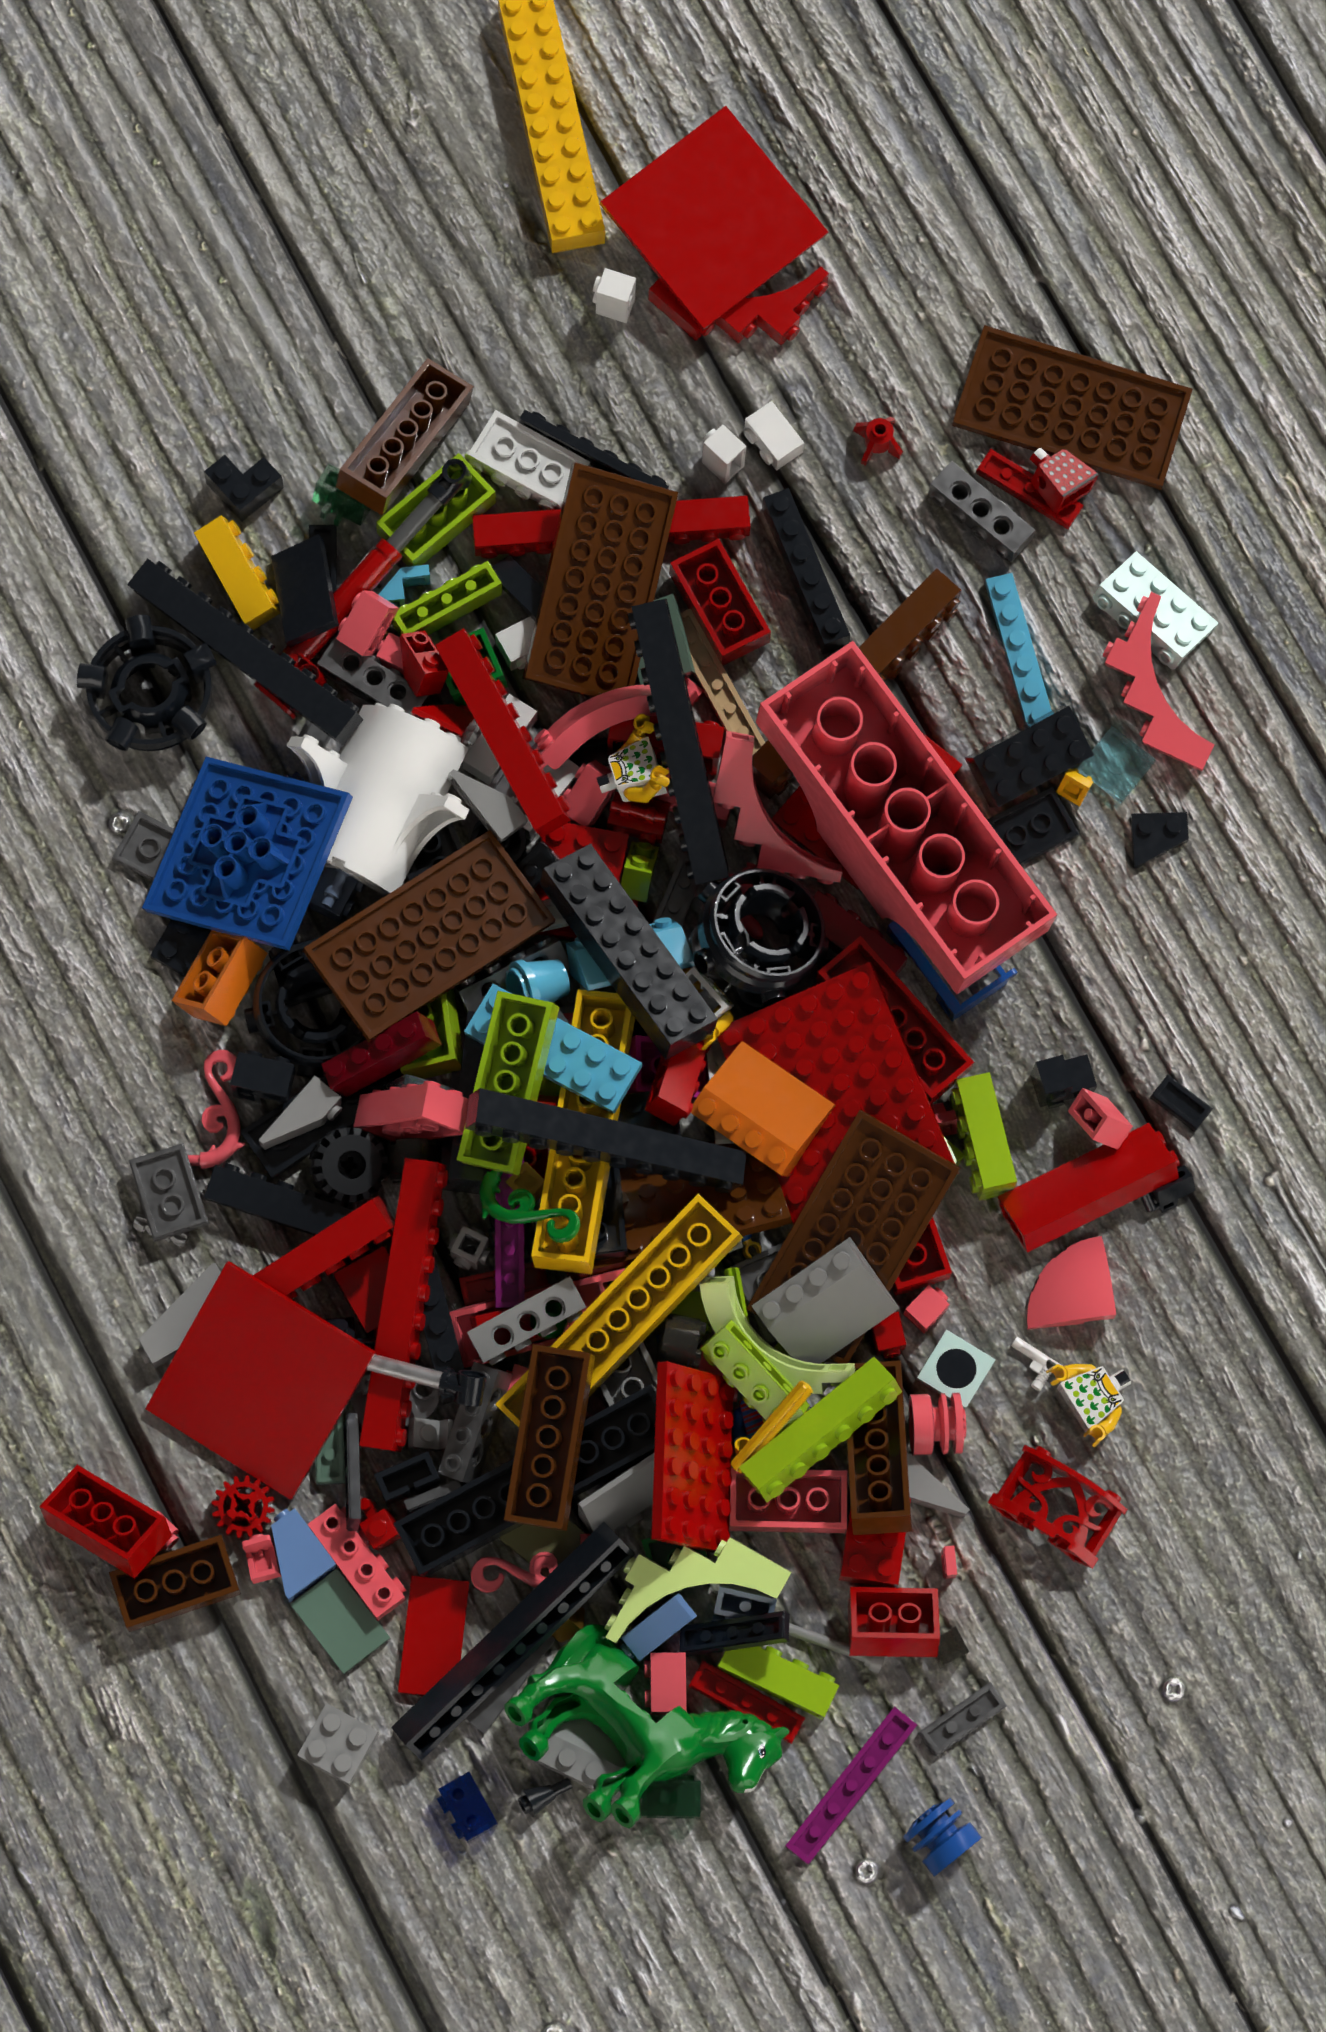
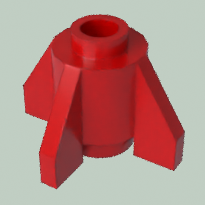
[853,416,903,466]

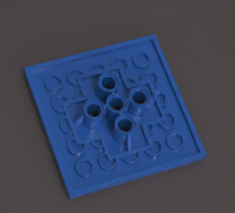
[142,757,353,951]

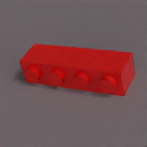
[645,1041,712,1126]

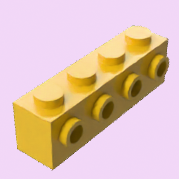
[194,515,280,630]

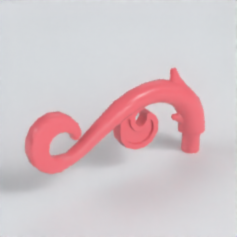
[188,1049,246,1169]
[471,1534,590,1593]

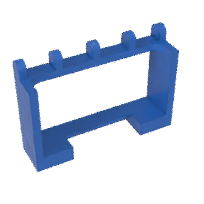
[886,921,1018,1022]

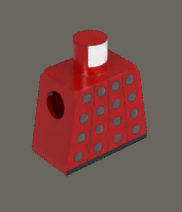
[1030,448,1099,514]

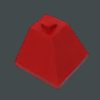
[411,704,477,746]

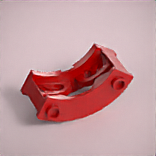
[988,1445,1128,1569]

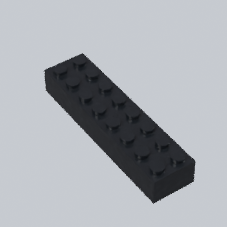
[539,844,718,1060]

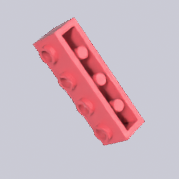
[307,1503,407,1621]

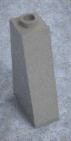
[137,1263,221,1368]

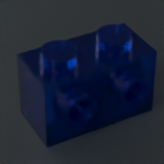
[436,1772,498,1843]

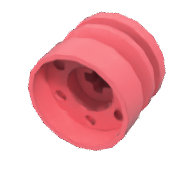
[908,1393,966,1456]

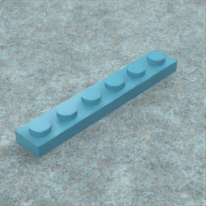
[985,573,1052,725]

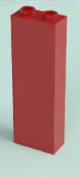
[998,1123,1180,1253]

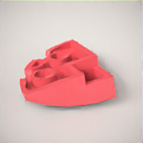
[1027,1236,1116,1330]

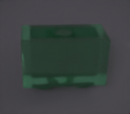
[312,463,371,526]
[641,1775,701,1819]

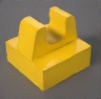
[1056,768,1093,807]

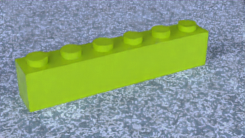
[739,1357,902,1503]

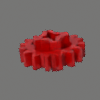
[212,1475,275,1540]

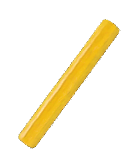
[731,1381,813,1474]

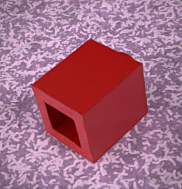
[870,1311,906,1358]

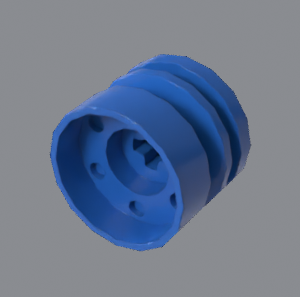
[903,1798,982,1877]

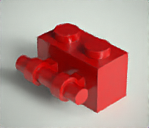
[607,791,670,845]

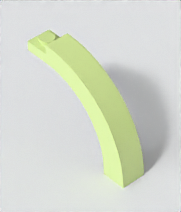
[700,1276,855,1394]

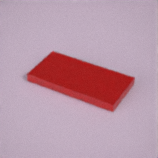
[398,1575,470,1696]

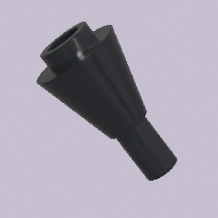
[518,1778,573,1817]

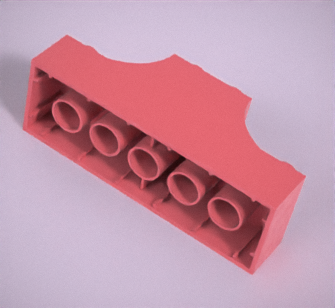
[756,641,1057,995]

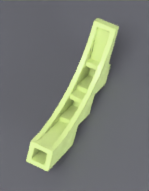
[604,1537,792,1643]

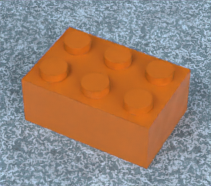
[171,930,268,1026]

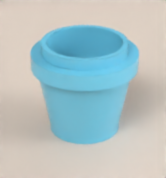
[505,959,570,1003]

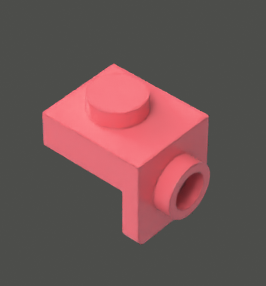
[241,1534,281,1584]

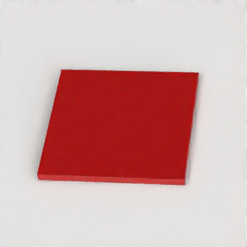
[600,106,829,331]
[145,1261,376,1500]

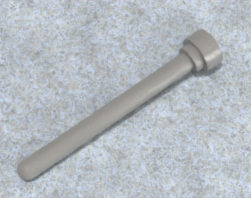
[789,1623,886,1674]

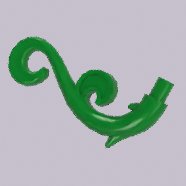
[479,1170,581,1243]

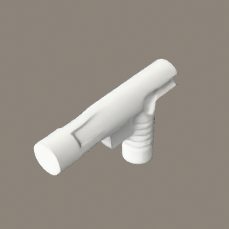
[1011,1337,1063,1391]

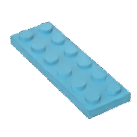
[464,984,643,1114]

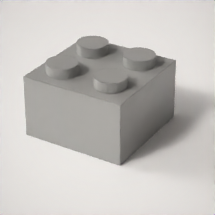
[297,1703,379,1787]

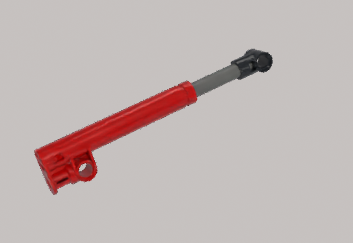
[253,459,472,720]

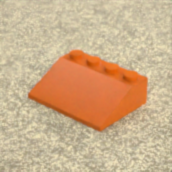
[691,1041,836,1176]

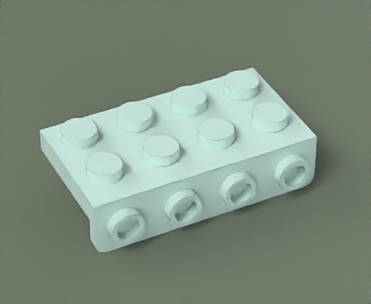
[1093,551,1218,670]

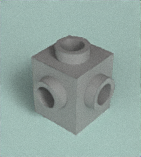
[448,1226,492,1270]

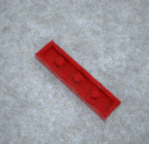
[976,449,1084,530]
[688,1661,805,1744]

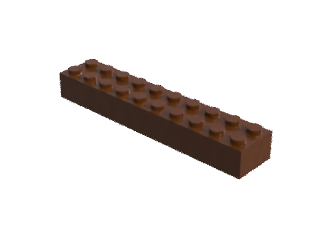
[752,568,961,799]

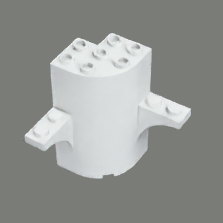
[287,703,469,896]

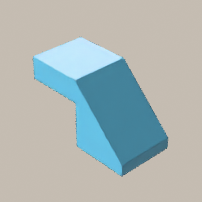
[378,564,430,607]

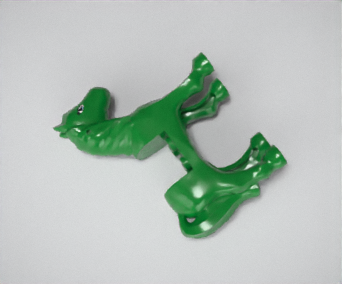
[504,1624,790,1829]

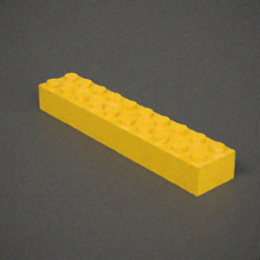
[498,0,605,253]
[531,989,635,1275]
[495,1194,743,1427]

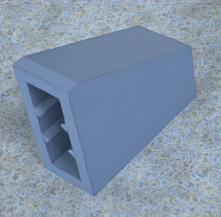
[271,1508,337,1603]
[619,1593,697,1662]

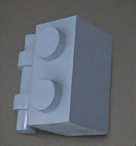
[310,868,366,923]
[712,1584,777,1621]

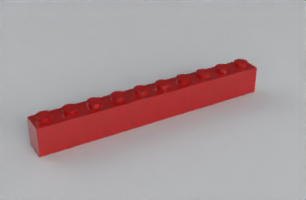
[472,496,751,559]
[359,1158,448,1452]

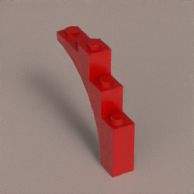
[648,267,829,346]

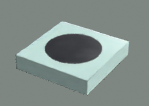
[916,1329,996,1409]

